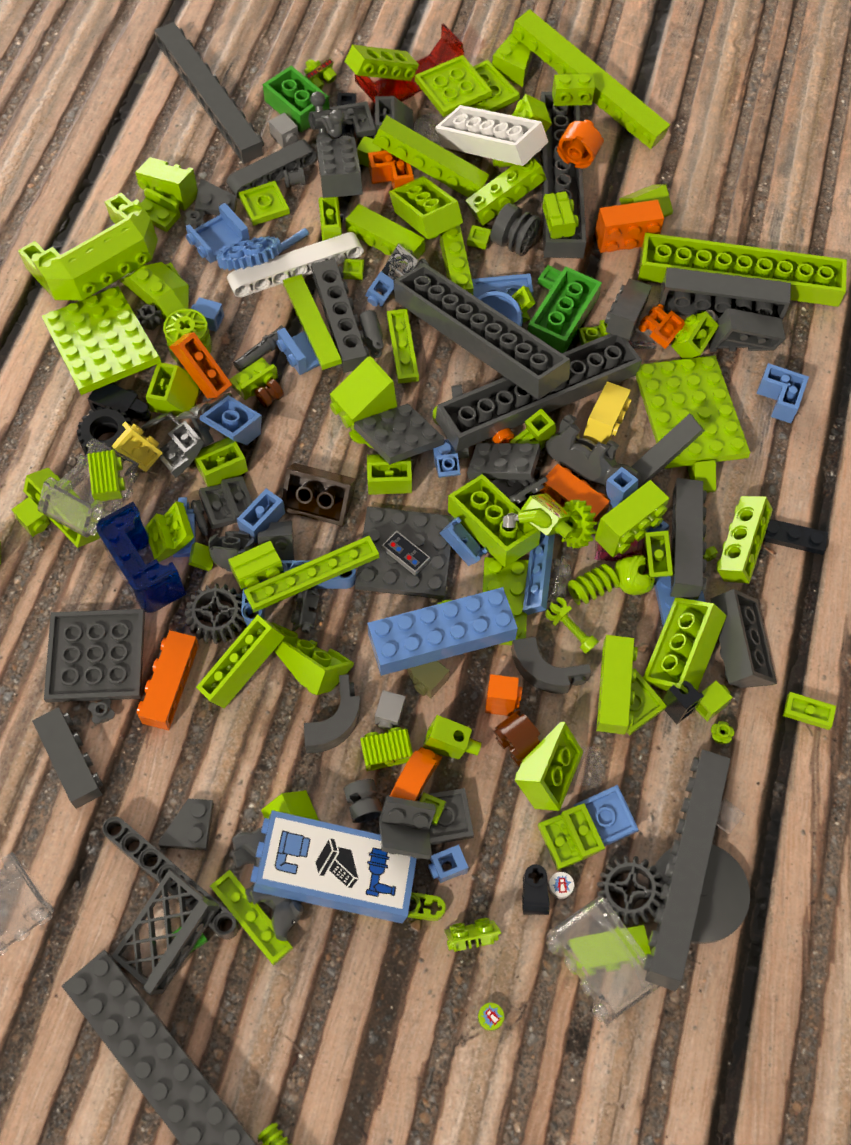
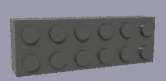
[659,267,791,321]

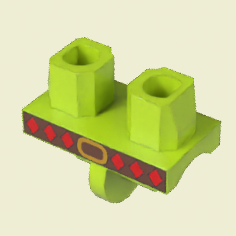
[304,59,337,89]

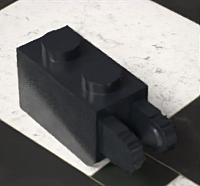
[88,382,151,422]

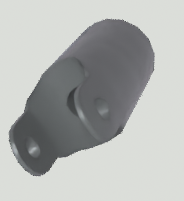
[359,310,384,358]

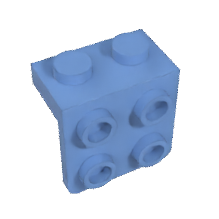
[276,328,320,375]

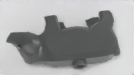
[545,414,641,486]
[232,827,304,941]

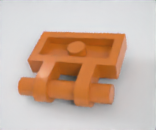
[638,304,685,349]

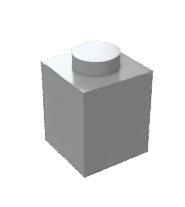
[269,113,299,148]
[375,690,406,730]

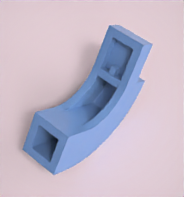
[606,467,669,532]

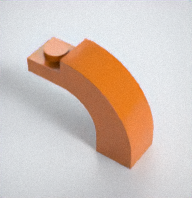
[390,747,442,801]

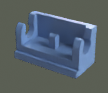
[439,517,488,566]

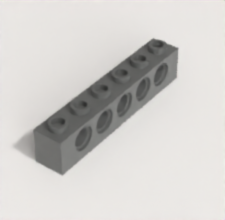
[312,259,370,373]

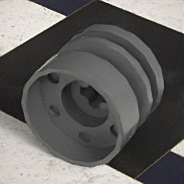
[490,203,541,256]

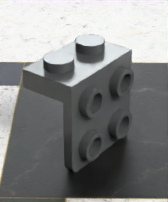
[491,476,548,505]

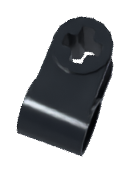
[522,864,549,915]

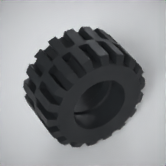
[77,406,132,460]

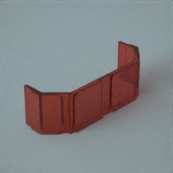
[355,24,464,103]

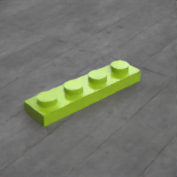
[387,309,419,384]
[210,870,293,966]

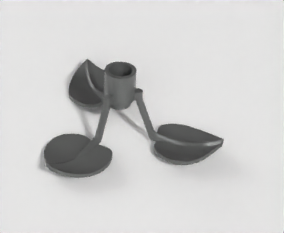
[141,393,233,448]

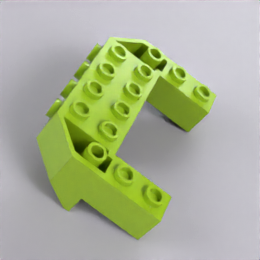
[18,193,158,300]

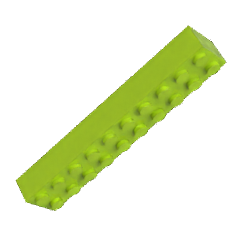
[638,233,847,307]

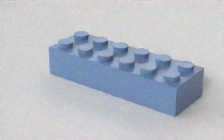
[368,587,518,676]

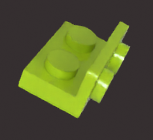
[141,188,181,232]
[229,357,278,400]

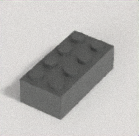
[316,136,362,198]

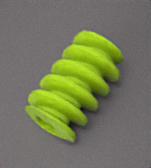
[568,564,620,605]

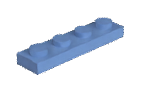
[523,532,555,615]

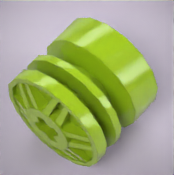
[163,309,212,364]

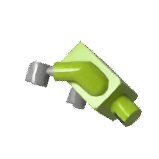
[503,493,574,540]

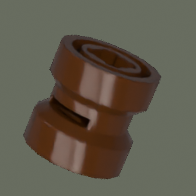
[254,379,284,408]

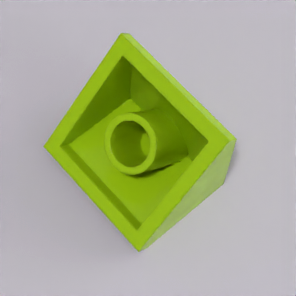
[619,184,673,217]
[261,790,319,821]

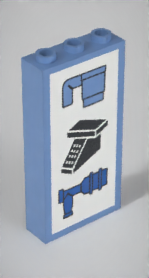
[250,810,416,923]

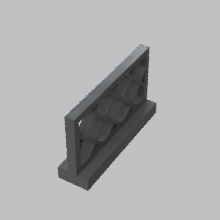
[111,870,220,995]

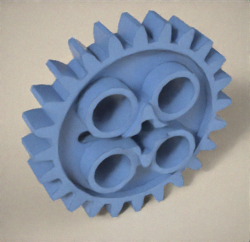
[216,236,282,270]

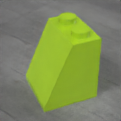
[330,356,397,434]

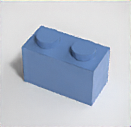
[237,488,285,544]

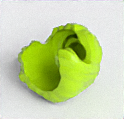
[615,555,655,595]

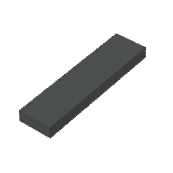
[631,413,705,489]

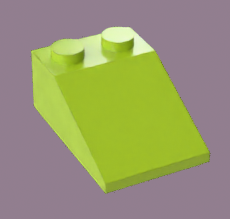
[515,722,583,811]

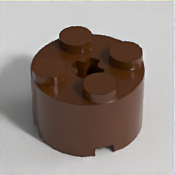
[494,710,540,767]

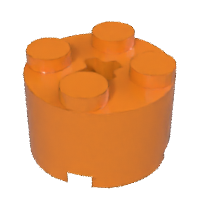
[557,120,604,168]

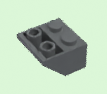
[375,96,414,134]

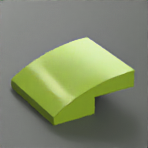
[145,501,194,562]
[538,803,605,871]

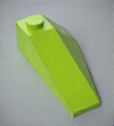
[271,622,354,695]

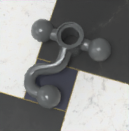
[309,91,345,140]

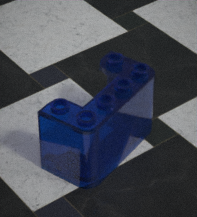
[96,502,186,613]

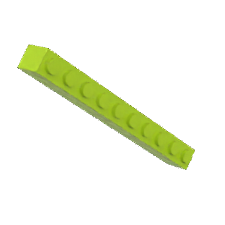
[512,9,670,149]

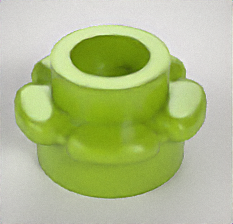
[711,721,734,744]

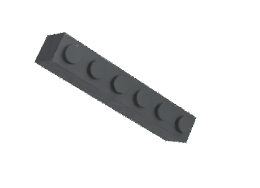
[670,478,707,600]

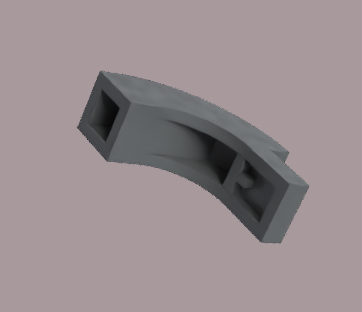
[511,637,591,694]
[304,674,360,754]

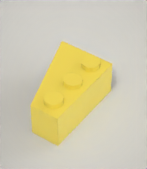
[583,381,632,445]

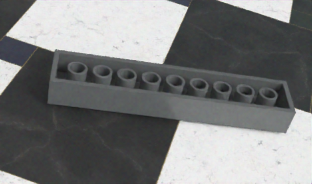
[540,92,586,258]
[393,263,570,400]
[435,334,642,452]
[61,950,258,1145]

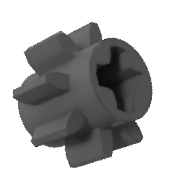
[137,304,162,330]

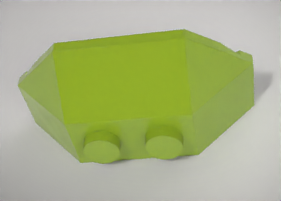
[119,262,189,320]

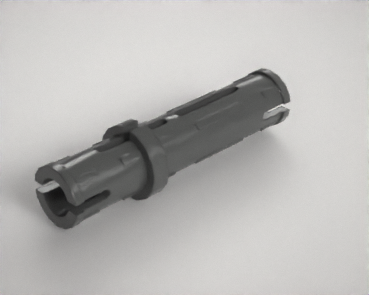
[233,325,288,372]

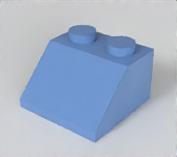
[200,395,262,445]

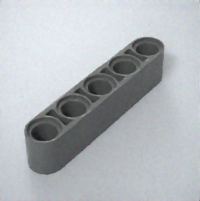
[226,139,317,199]

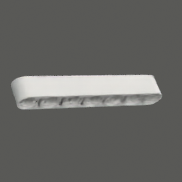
[227,232,364,297]

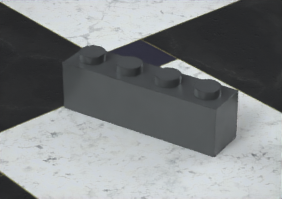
[604,278,652,340]
[32,707,103,809]

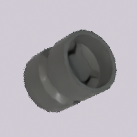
[344,779,382,823]

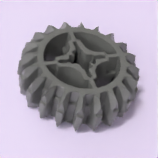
[185,583,248,645]
[597,856,665,926]

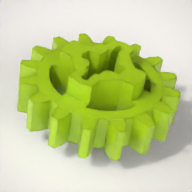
[558,499,597,548]

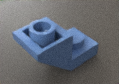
[433,439,461,478]

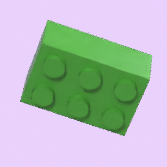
[263,66,330,132]

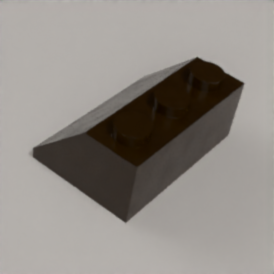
[282,463,357,527]

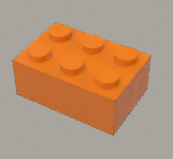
[594,200,664,253]

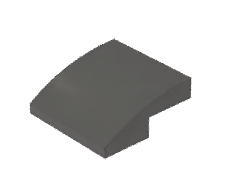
[159,421,204,478]
[199,476,252,529]

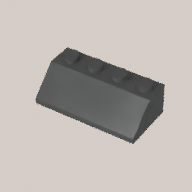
[710,589,777,688]

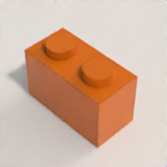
[485,674,522,716]

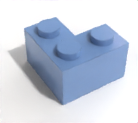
[756,363,809,424]

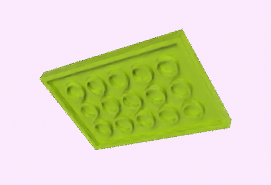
[42,286,161,395]
[635,355,750,469]

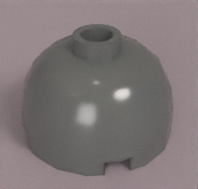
[208,531,254,572]

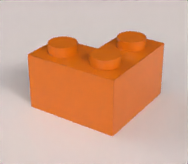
[368,150,414,189]

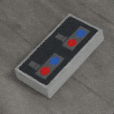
[382,531,430,576]

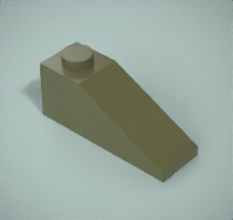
[407,661,450,698]

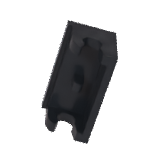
[662,681,704,725]

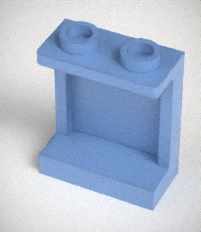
[186,203,250,264]

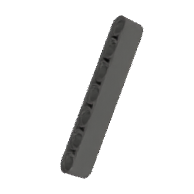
[102,816,239,940]

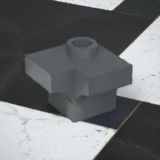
[258,521,295,560]

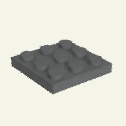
[354,404,444,464]

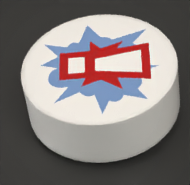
[548,872,574,899]

